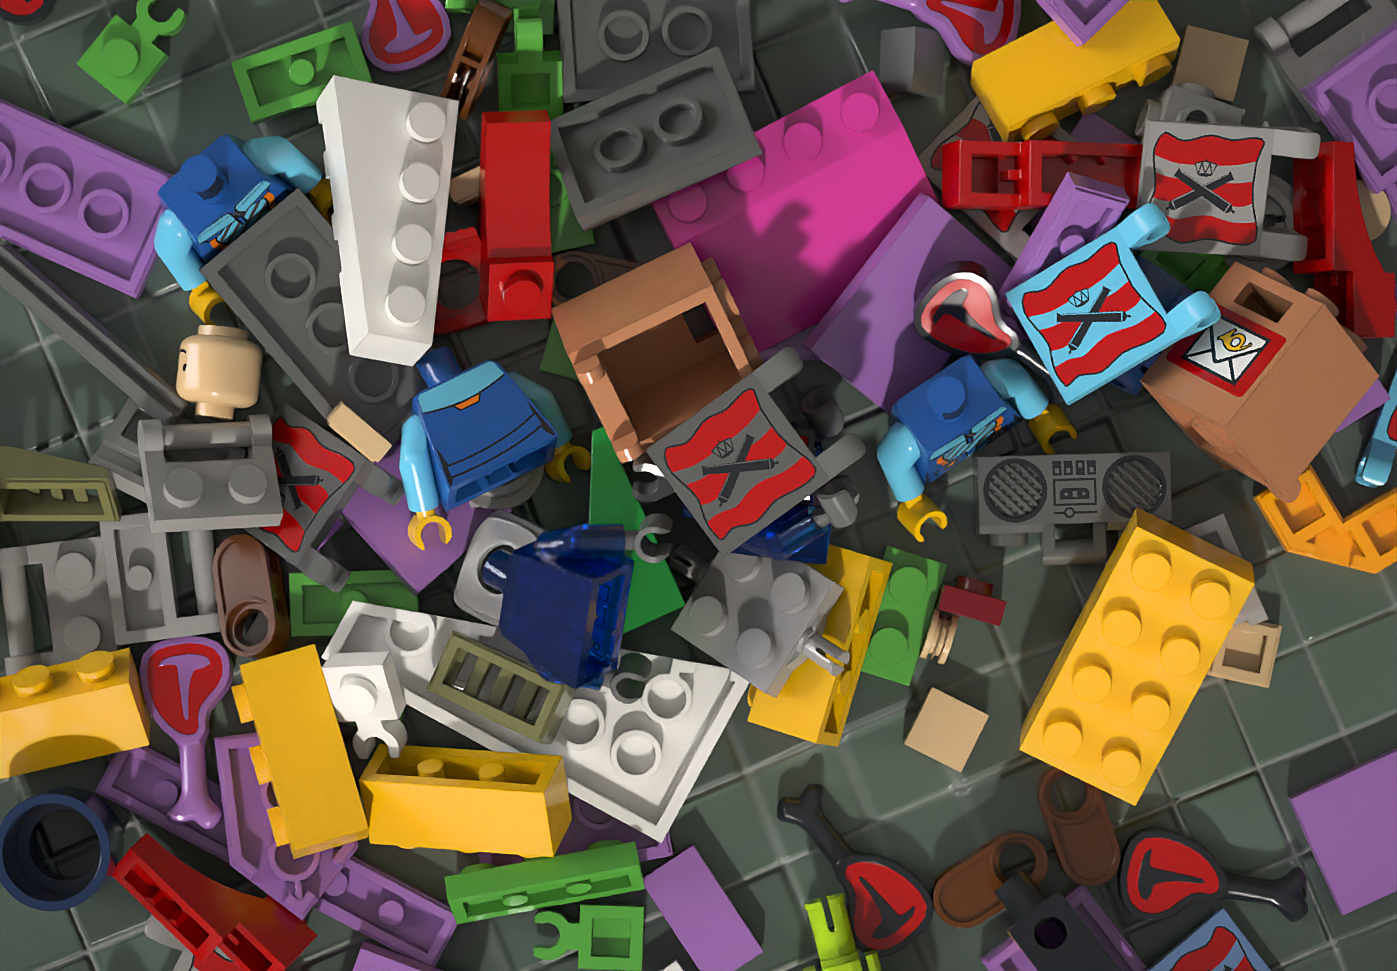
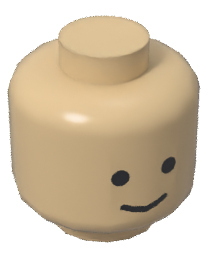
[175,325,263,421]

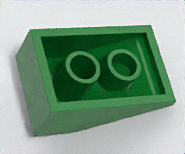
[588,427,686,634]

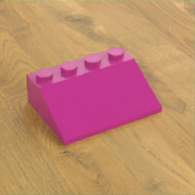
[649,70,940,353]

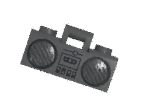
[972,451,1172,566]

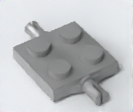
[669,532,850,698]

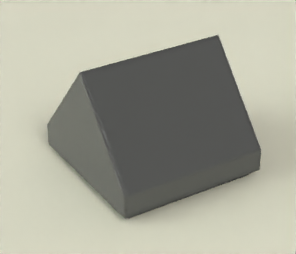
[879,26,944,97]

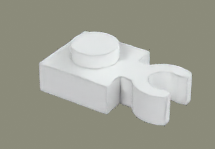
[322,651,407,759]

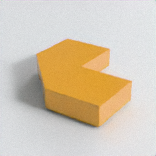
[1253,464,1397,574]

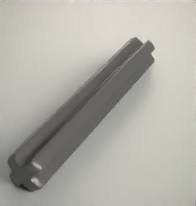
[0,244,190,425]

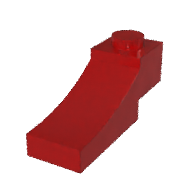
[477,110,554,321]
[942,140,1143,211]
[1293,141,1397,339]
[113,833,318,971]

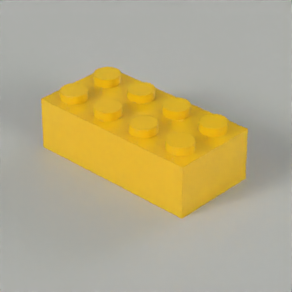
[1019,507,1255,806]

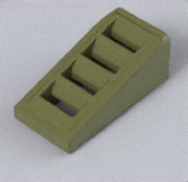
[0,445,122,521]
[426,630,577,744]

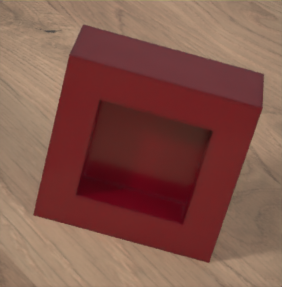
[934,575,1007,626]

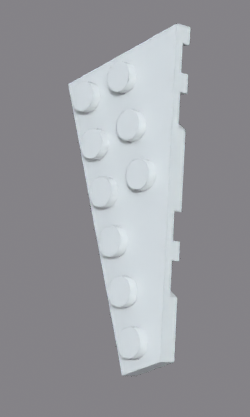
[321,600,749,843]

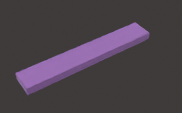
[95,745,457,967]

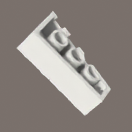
[316,75,459,366]

